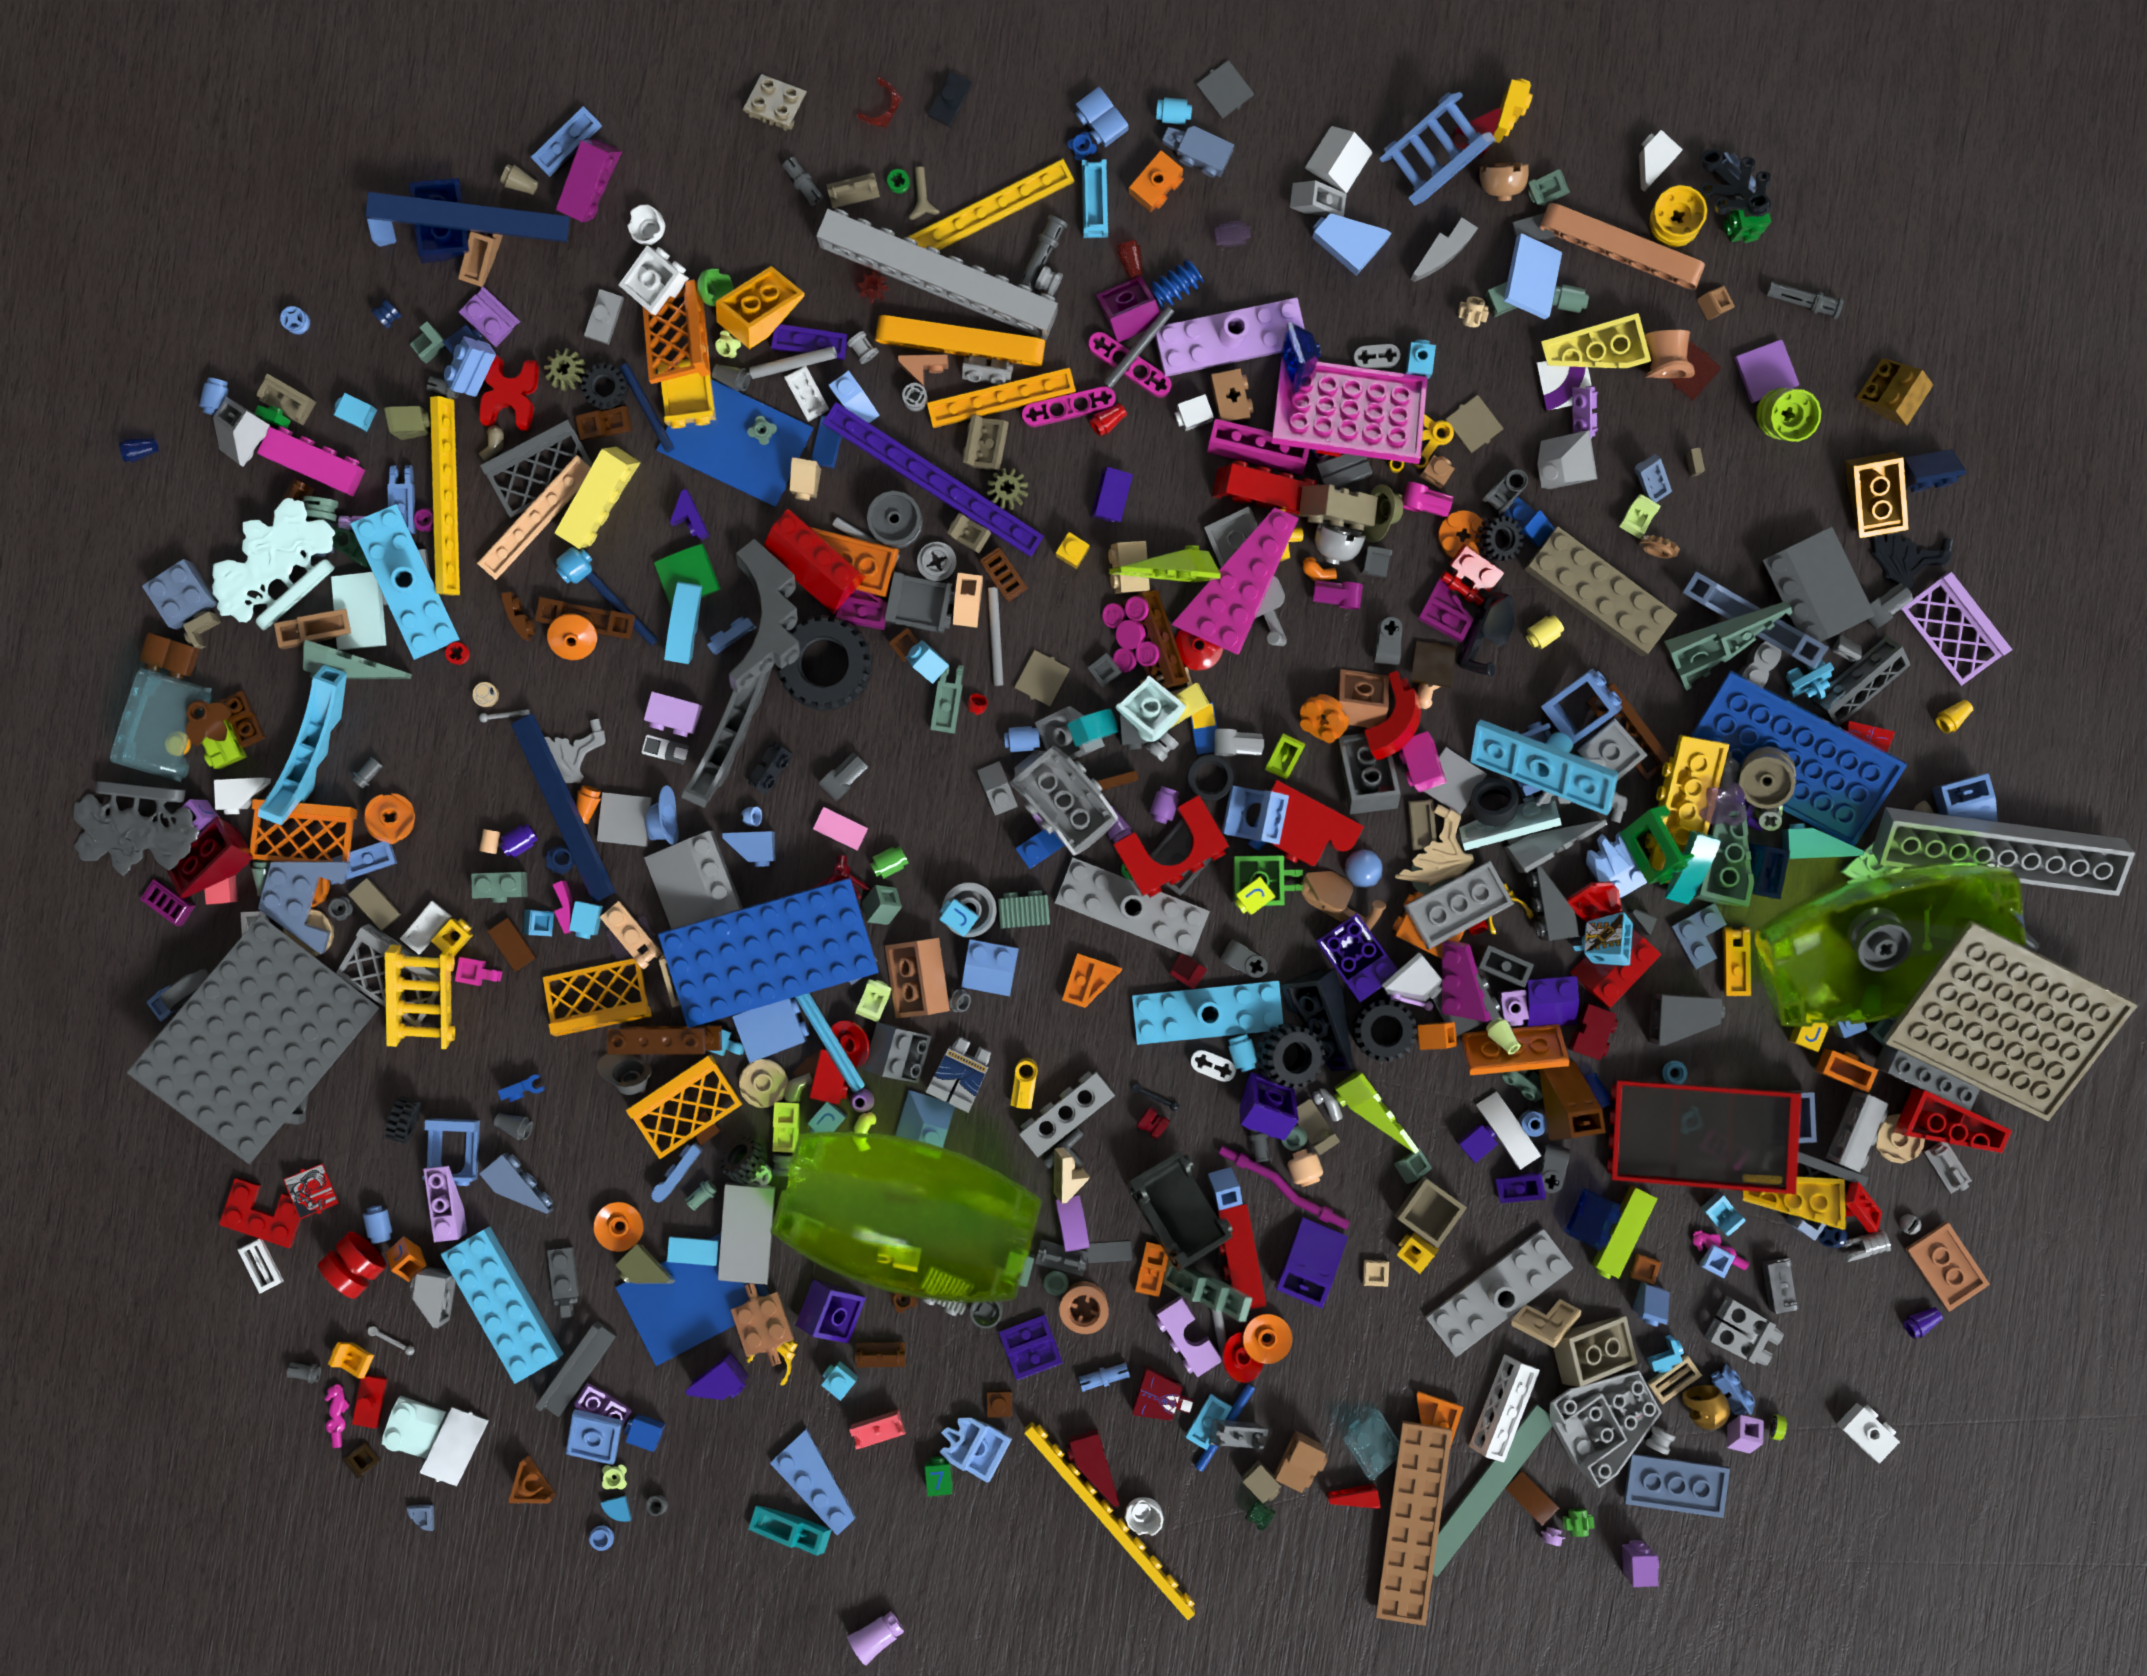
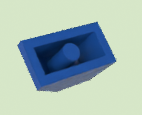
[1016,829,1065,869]

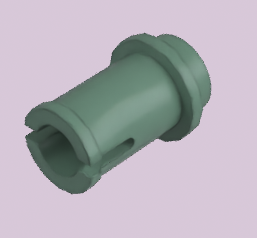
[685,1180,717,1211]

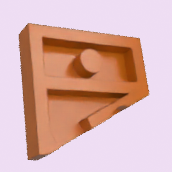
[1416,1390,1463,1448]

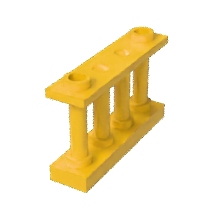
[385,945,455,1049]

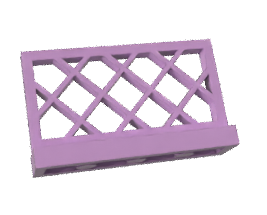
[1901,572,2012,686]

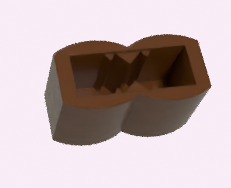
[139,632,200,679]

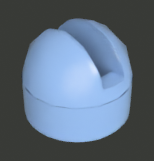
[741,807,762,826]

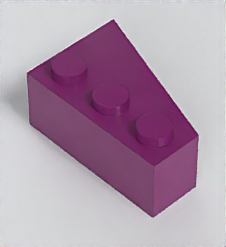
[556,139,622,222]

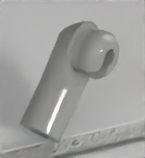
[1312,1088,1343,1121]

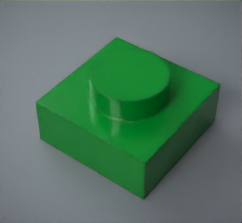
[254,405,291,429]

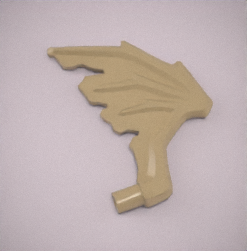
[1395,804,1474,887]

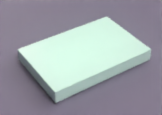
[331,572,386,651]

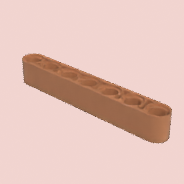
[1540,203,1705,289]

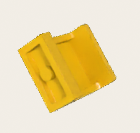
[657,359,716,429]

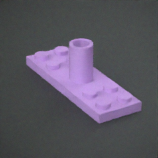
[1155,298,1308,377]

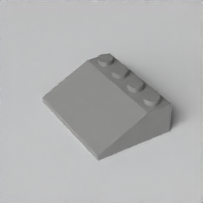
[644,831,743,929]

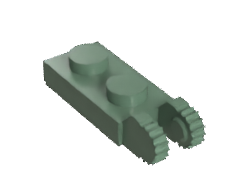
[930,663,964,734]

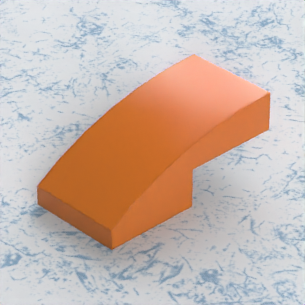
[1135,1242,1168,1297]

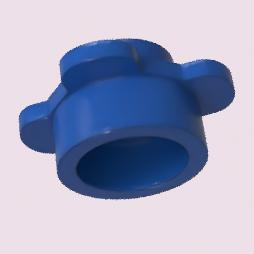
[1068,132,1097,161]

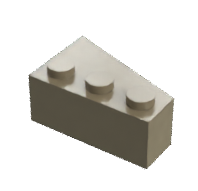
[1299,484,1378,531]

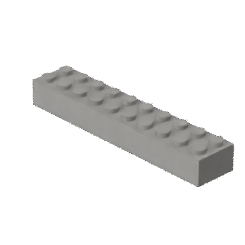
[816,209,1058,340]
[1872,807,2135,896]

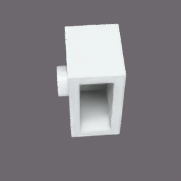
[1837,1403,1900,1464]

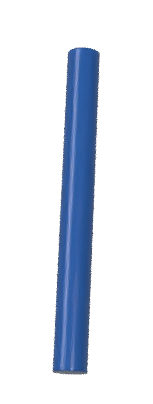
[1195,1383,1256,1472]

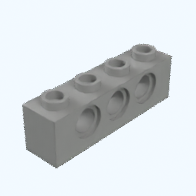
[1019,1071,1115,1157]

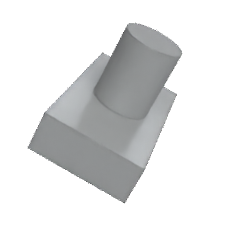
[584,289,624,345]

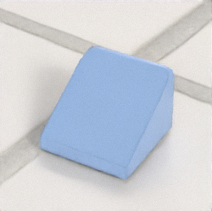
[1698,1245,1735,1278]

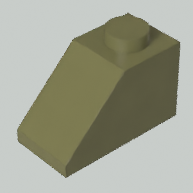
[384,406,431,440]
[615,1244,676,1284]

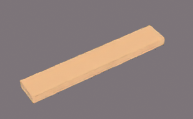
[477,455,591,580]

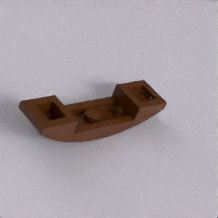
[535,597,636,640]

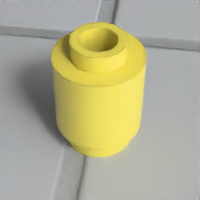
[1526,615,1564,650]

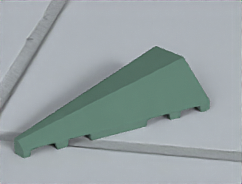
[1664,601,1793,691]

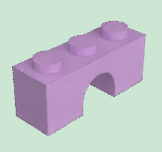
[1155,1295,1222,1377]

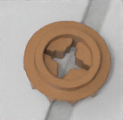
[1639,535,1680,559]

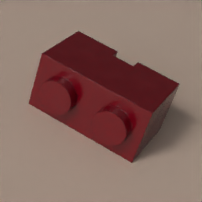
[1568,1003,1618,1061]

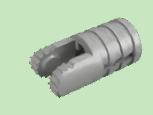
[1842,1230,1891,1262]

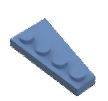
[770,1428,856,1535]

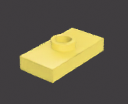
[1171,683,1210,728]

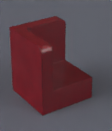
[1168,953,1207,990]

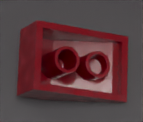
[166,816,253,899]

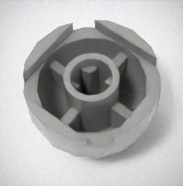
[1314,521,1366,564]

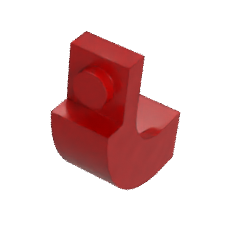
[1364,671,1421,761]

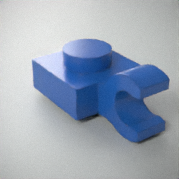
[498,1074,546,1102]

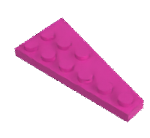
[1171,508,1299,655]

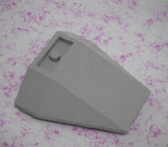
[1550,1370,1662,1488]

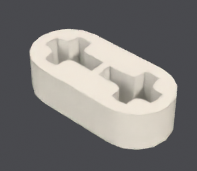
[1190,1050,1236,1082]

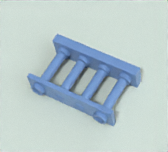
[1379,92,1496,206]

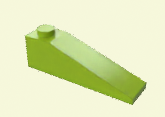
[1109,545,1220,583]
[1334,1070,1419,1154]

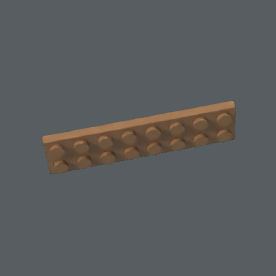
[1376,1421,1452,1626]

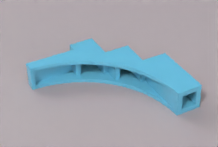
[258,665,347,825]

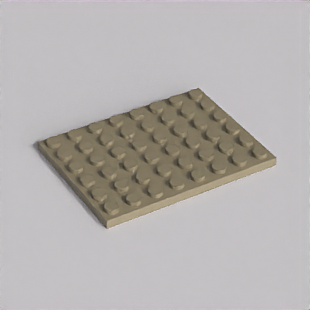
[1883,920,2138,1121]

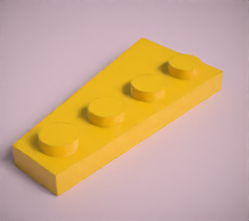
[1742,1174,1846,1230]

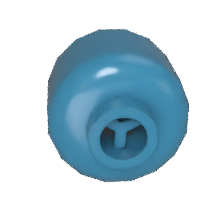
[555,547,593,584]

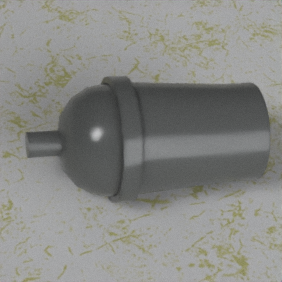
[1717,752,1741,798]

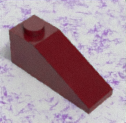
[1066,1429,1119,1507]

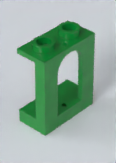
[1619,805,1695,884]

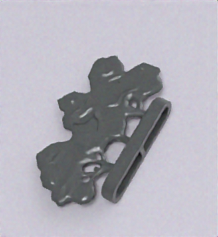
[73,781,199,876]

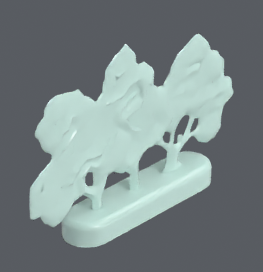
[212,498,335,630]

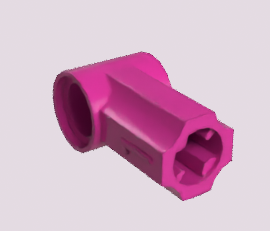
[1402,482,1453,518]

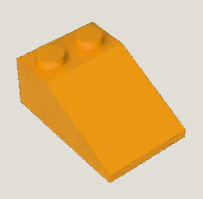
[716,266,804,349]

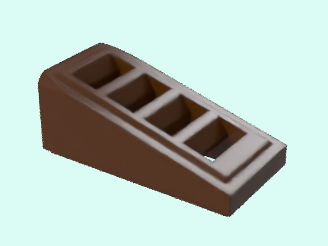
[980,547,1028,602]

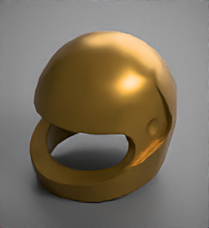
[1683,1385,1730,1430]

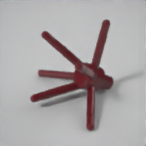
[811,855,872,899]

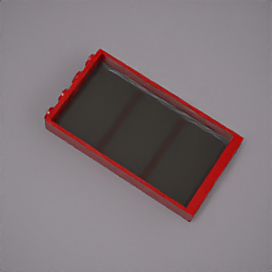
[1607,1079,1801,1195]

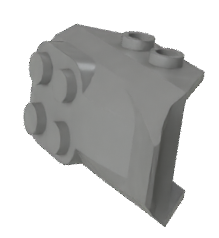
[1010,745,1119,856]

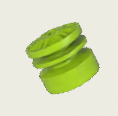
[1756,388,1821,442]

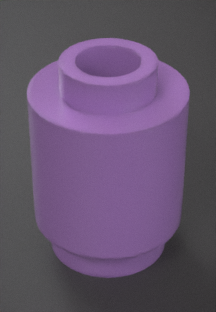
[1149,786,1180,824]

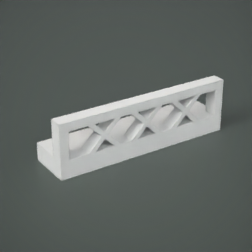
[1469,1354,1540,1462]

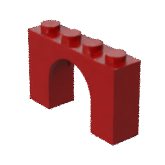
[1113,795,1229,898]

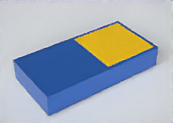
[1190,702,1218,755]

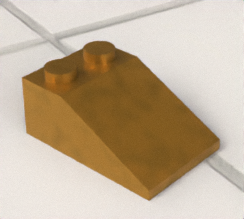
[1845,452,1908,538]

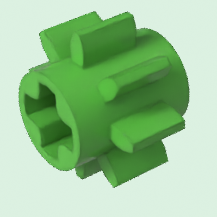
[1563,1508,1595,1537]

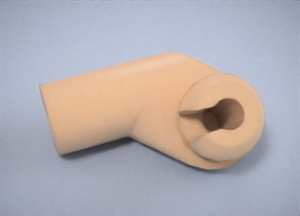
[1417,683,1440,709]

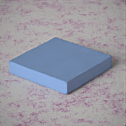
[566,1409,623,1465]

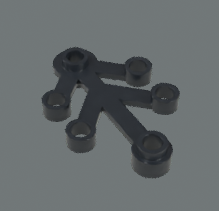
[1699,149,1771,217]

